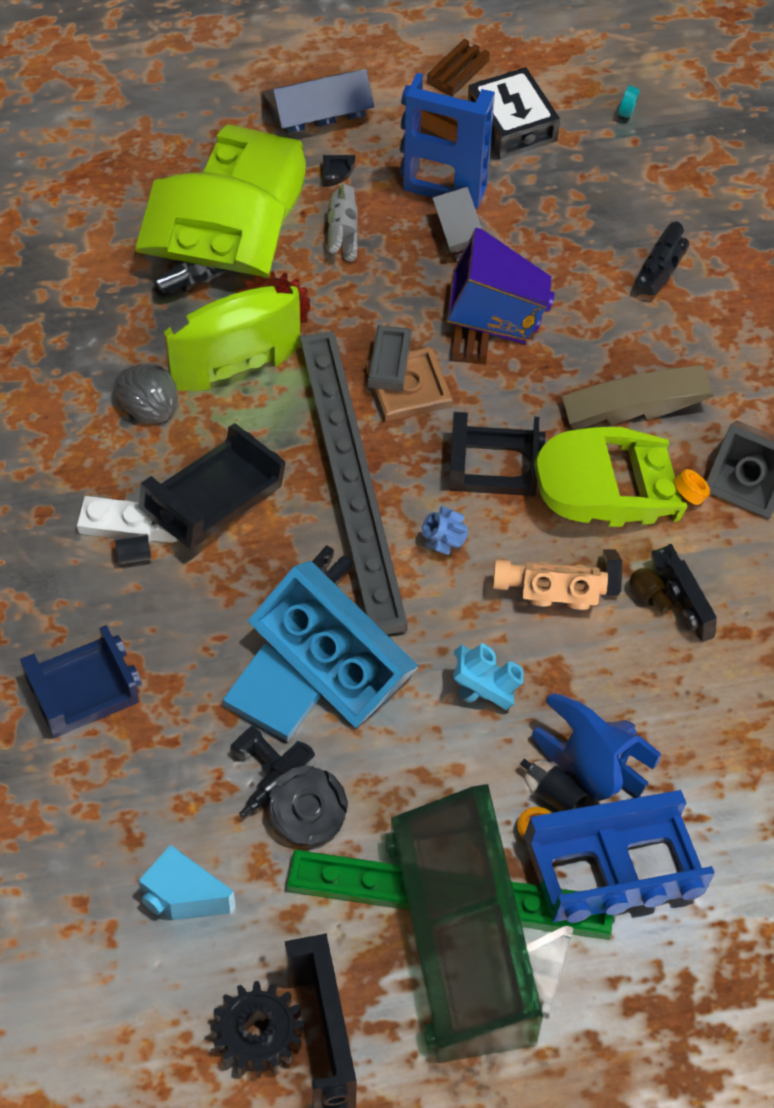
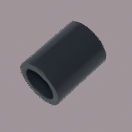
[115,534,152,565]

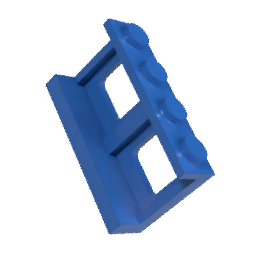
[399,73,495,209]
[524,790,715,923]

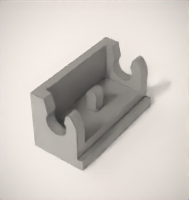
[433,187,482,262]

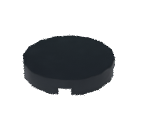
[267,765,348,847]

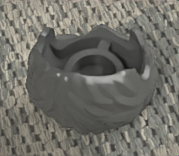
[114,364,178,424]

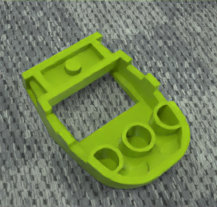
[534,427,687,527]

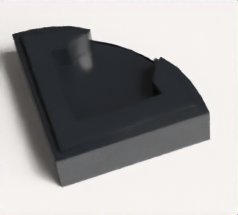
[323,155,355,187]
[603,549,622,595]

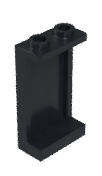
[138,423,285,550]
[285,933,357,1108]

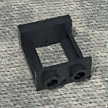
[449,412,546,496]

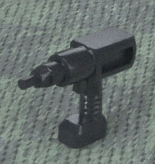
[230,725,316,818]

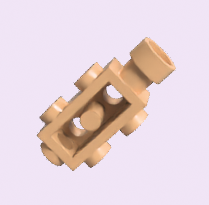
[493,559,608,610]

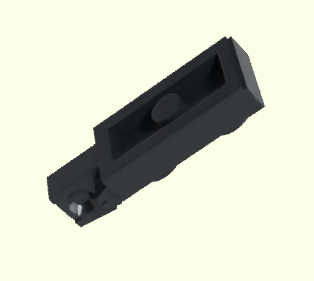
[651,544,717,642]

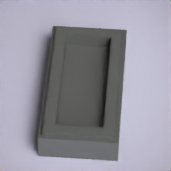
[368,325,412,391]

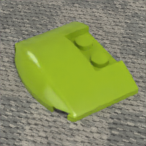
[203,124,306,221]
[135,172,286,278]
[164,286,301,391]

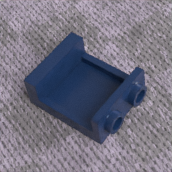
[20,625,142,739]

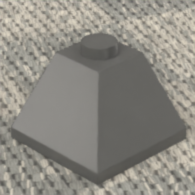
[706,420,774,519]

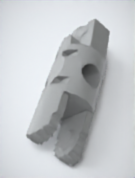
[328,183,358,262]

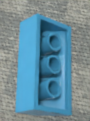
[248,561,419,728]

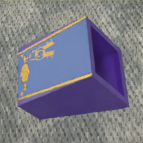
[447,227,554,345]

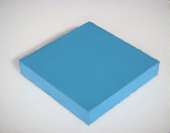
[222,643,322,743]

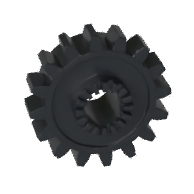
[210,981,304,1078]

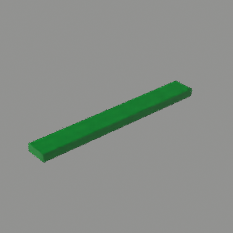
[287,849,613,940]

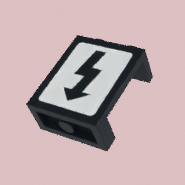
[468,67,560,160]

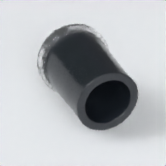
[520,759,589,812]

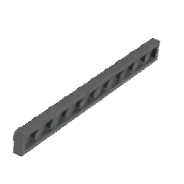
[300,331,408,634]

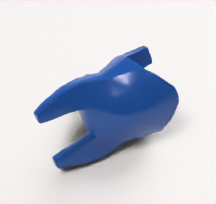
[532,693,661,801]

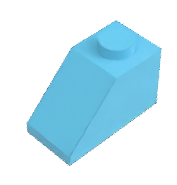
[138,845,236,920]

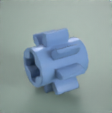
[422,506,468,555]

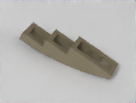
[562,365,714,430]

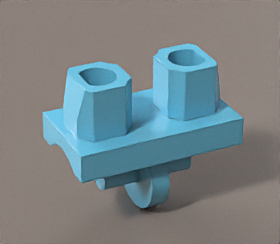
[453,643,523,710]

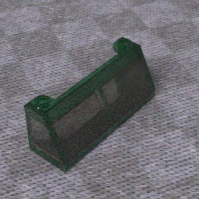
[384,784,543,1063]

